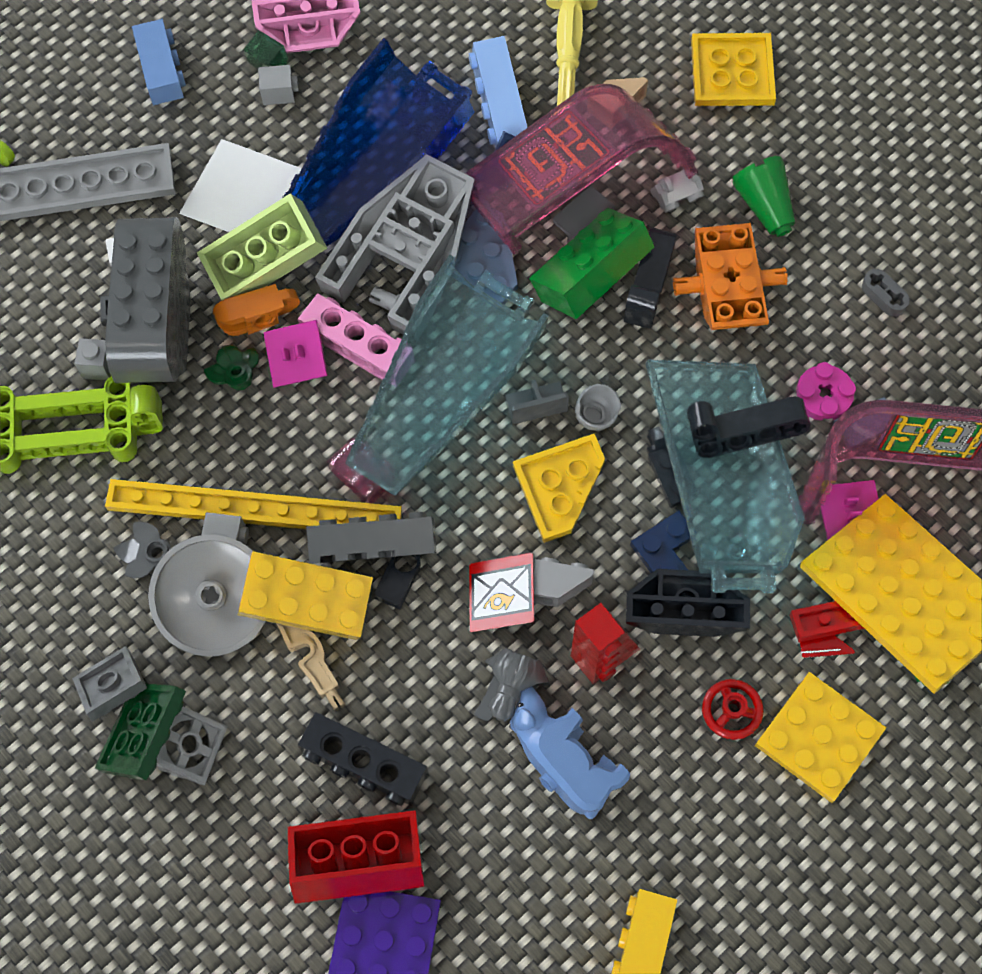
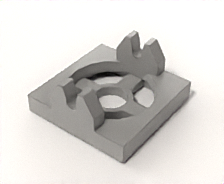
[157,706,228,785]

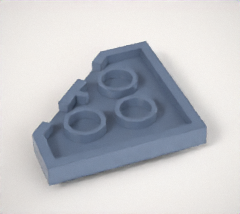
[449,202,518,308]

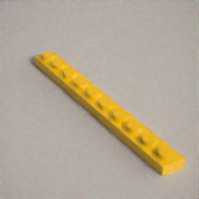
[105,479,402,529]

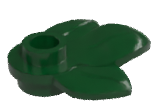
[204,345,259,390]

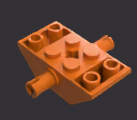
[673,223,788,330]

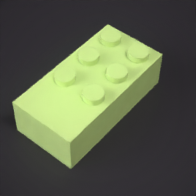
[197,193,327,300]

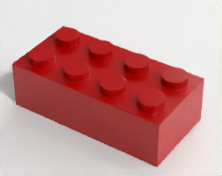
[287,810,424,904]

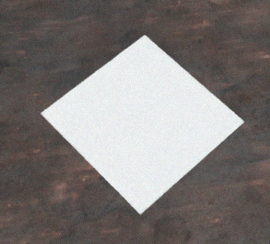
[179,139,305,232]

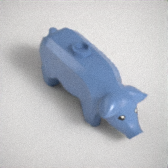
[510,686,630,819]

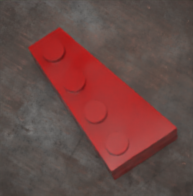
[570,603,640,684]

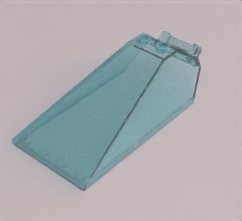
[645,360,805,593]

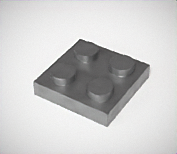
[72,646,147,722]

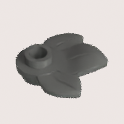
[114,522,172,579]

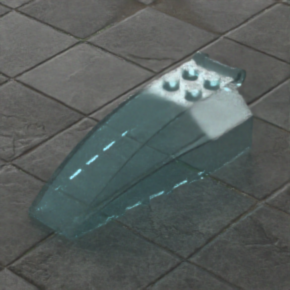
[345,254,548,496]

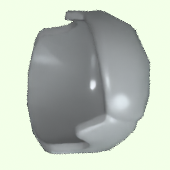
[575,384,621,431]

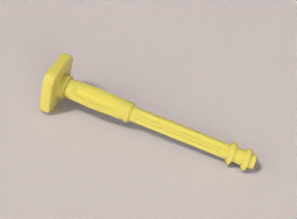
[546,0,598,193]

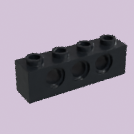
[298,712,428,807]

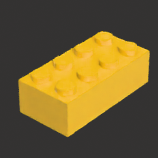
[237,551,373,640]

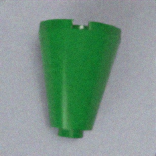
[732,156,795,237]

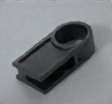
[373,555,421,610]

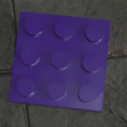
[328,891,441,974]

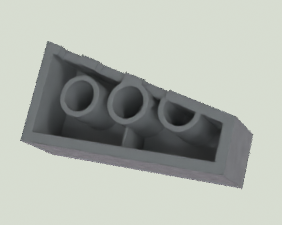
[306,512,437,563]

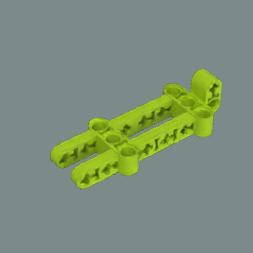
[0,376,163,474]

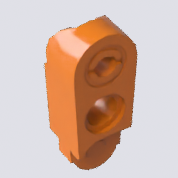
[212,284,300,336]

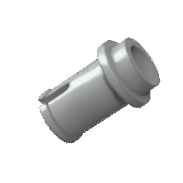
[369,286,401,311]

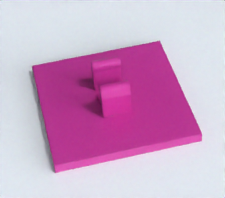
[263,320,328,388]
[816,480,879,540]

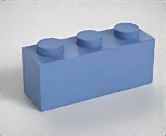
[132,19,186,105]

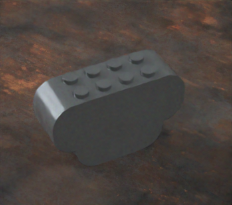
[105,217,190,383]

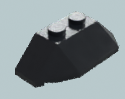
[626,569,750,637]

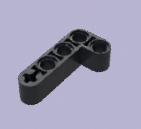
[624,227,677,329]
[686,396,811,458]

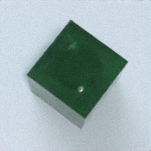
[243,30,289,69]

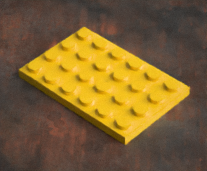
[800,494,982,694]

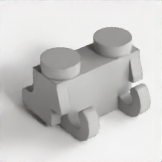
[650,166,704,213]

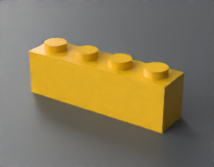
[611,889,678,974]

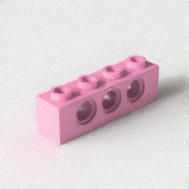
[298,293,412,387]

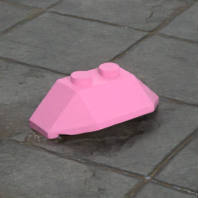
[251,0,360,53]

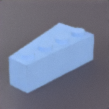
[469,36,530,148]

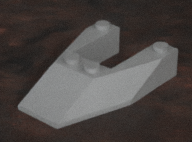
[315,154,475,341]

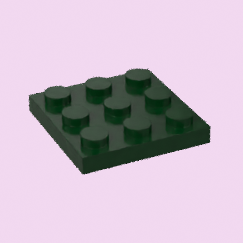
[94,684,186,781]

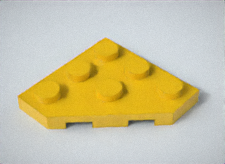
[513,433,605,543]

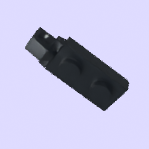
[646,426,698,508]

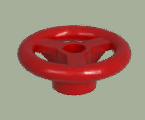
[702,679,764,740]

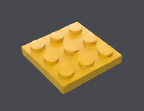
[691,33,776,106]
[755,672,887,803]

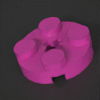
[796,362,856,421]

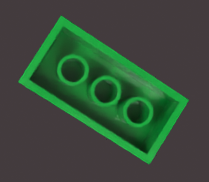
[529,208,655,319]

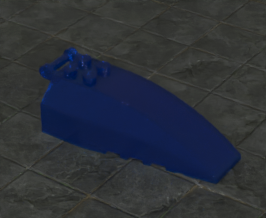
[282,38,475,247]

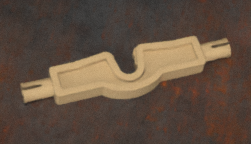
[276,623,346,711]

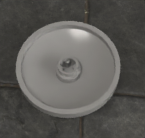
[148,534,266,656]

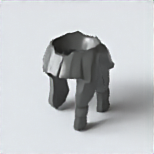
[474,647,550,731]

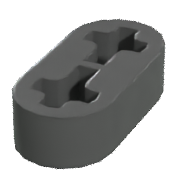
[862,269,910,317]

